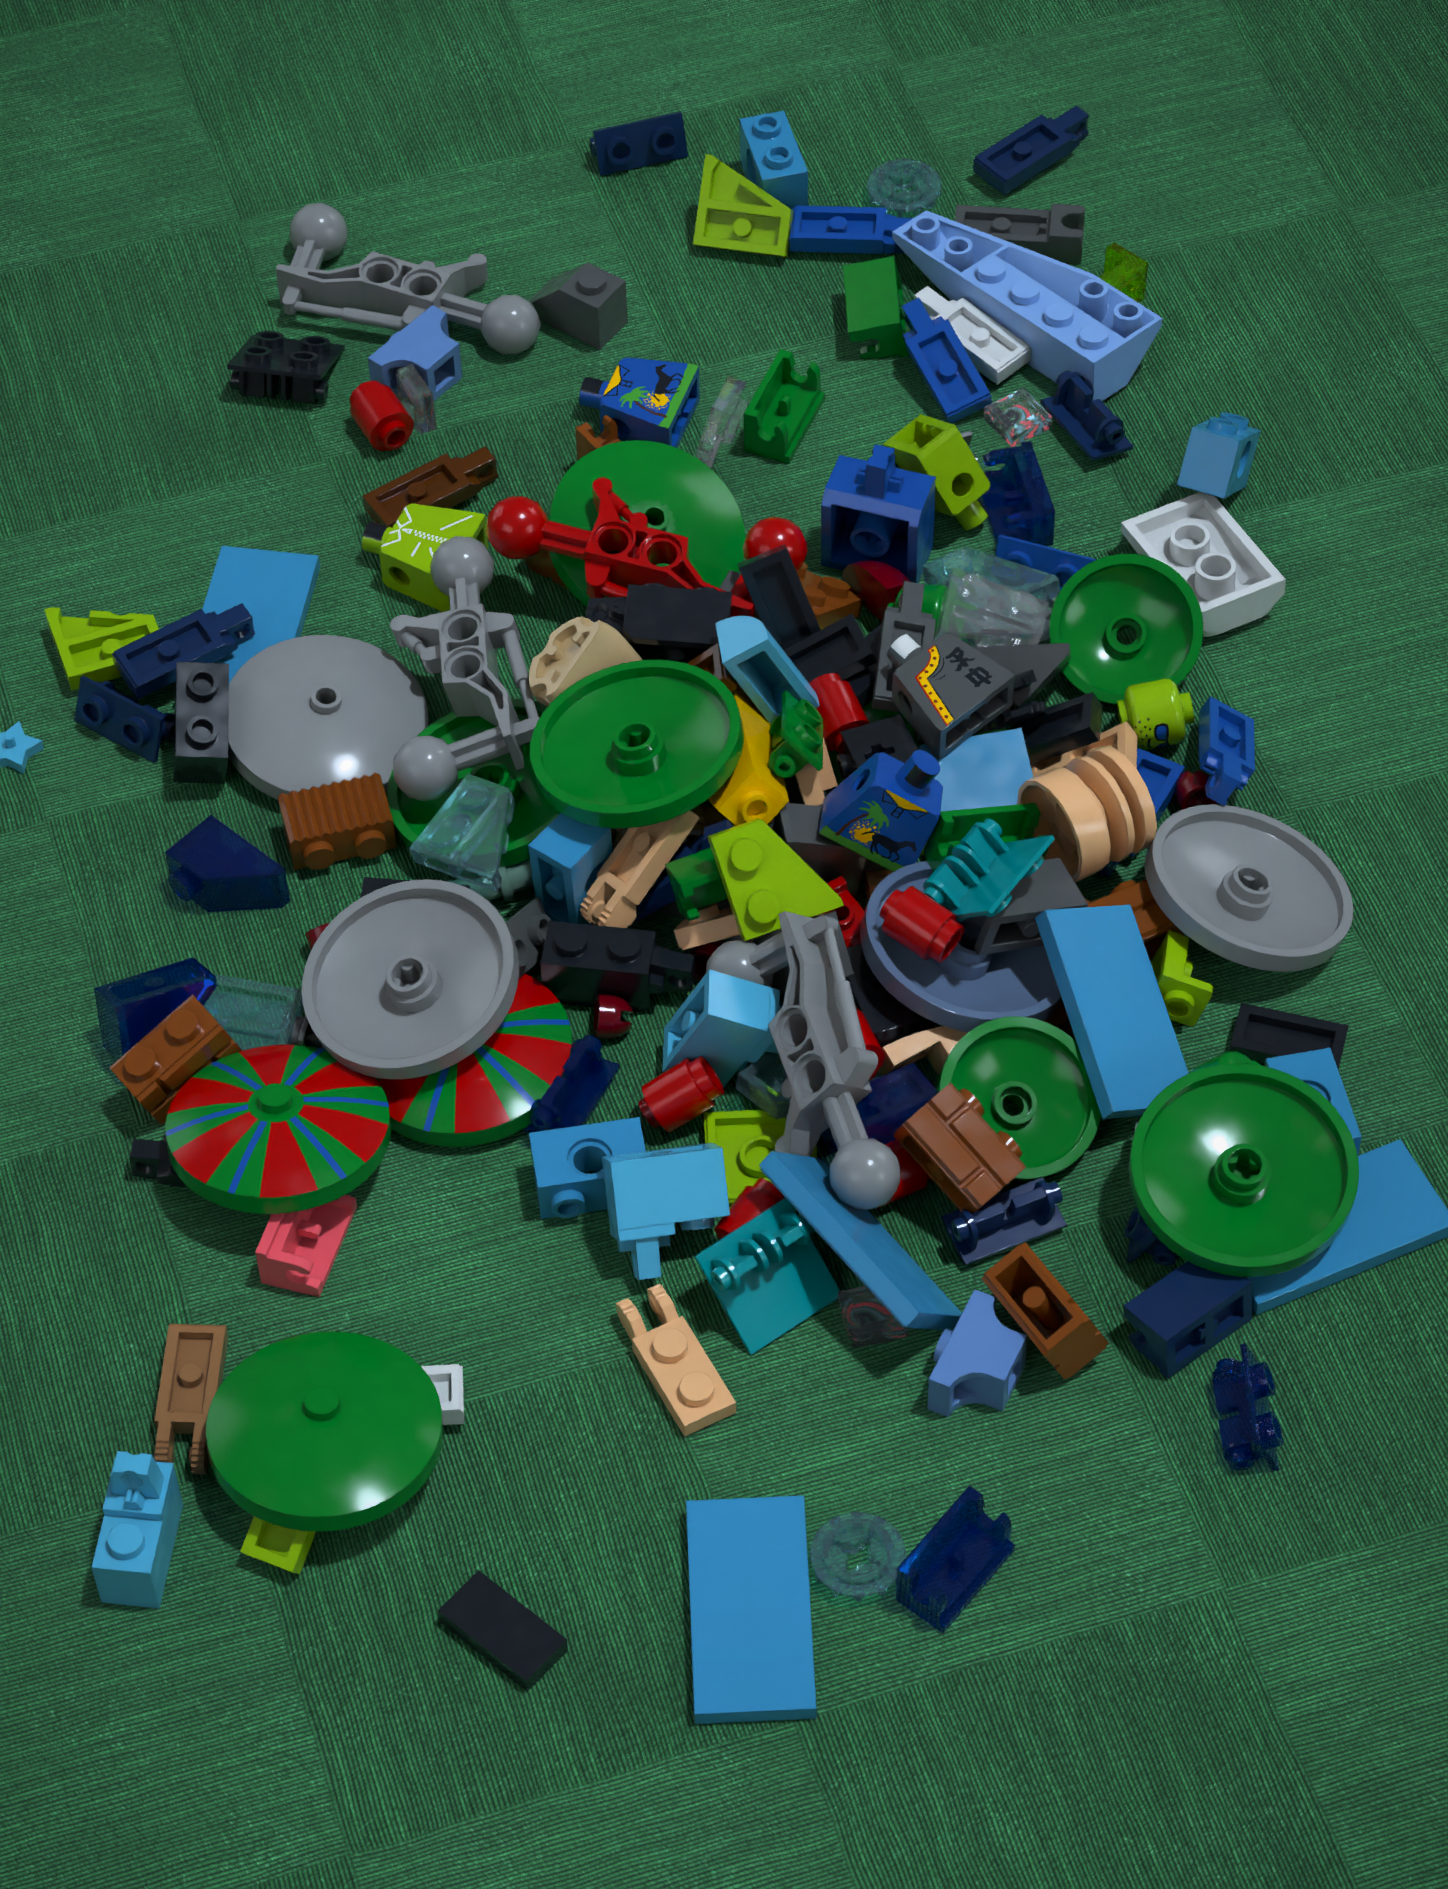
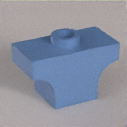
[368,305,462,404]
[927,1289,1027,1418]

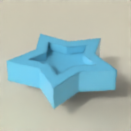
[0,721,44,774]

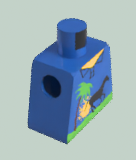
[579,357,700,448]
[819,750,943,872]

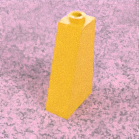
[708,683,789,826]

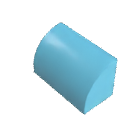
[715,615,820,724]

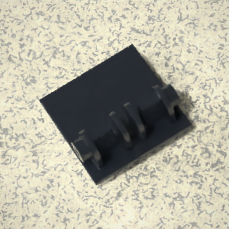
[227,331,345,404]

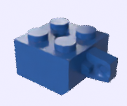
[821,444,936,583]

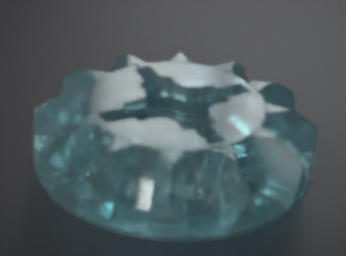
[867,159,941,218]
[810,1512,906,1603]

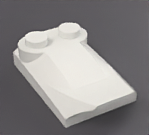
[1121,492,1286,637]

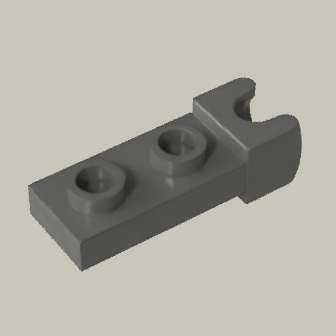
[955,204,1085,264]

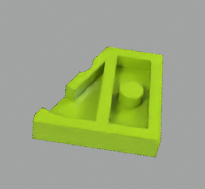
[693,154,794,258]
[44,607,159,691]
[707,818,844,941]

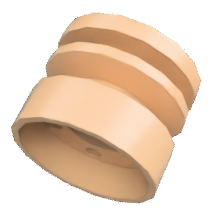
[1017,746,1157,882]

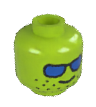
[1116,679,1195,750]

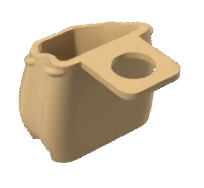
[529,616,643,707]

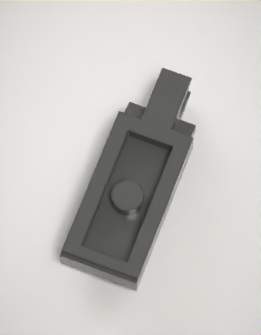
[871,581,936,713]

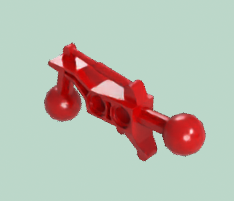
[485,477,808,617]

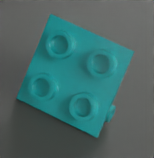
[923,819,1055,922]
[694,1198,842,1355]

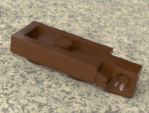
[362,447,498,527]

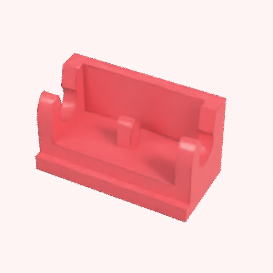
[255,1195,357,1297]

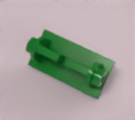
[769,690,823,778]

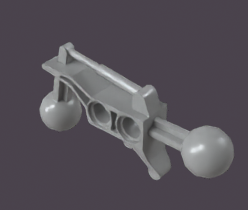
[276,202,541,354]
[390,536,540,801]
[706,911,900,1210]

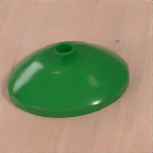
[1049,554,1203,706]
[937,1016,1101,1181]

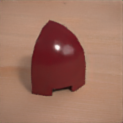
[841,561,911,622]

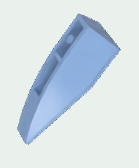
[892,210,1162,401]

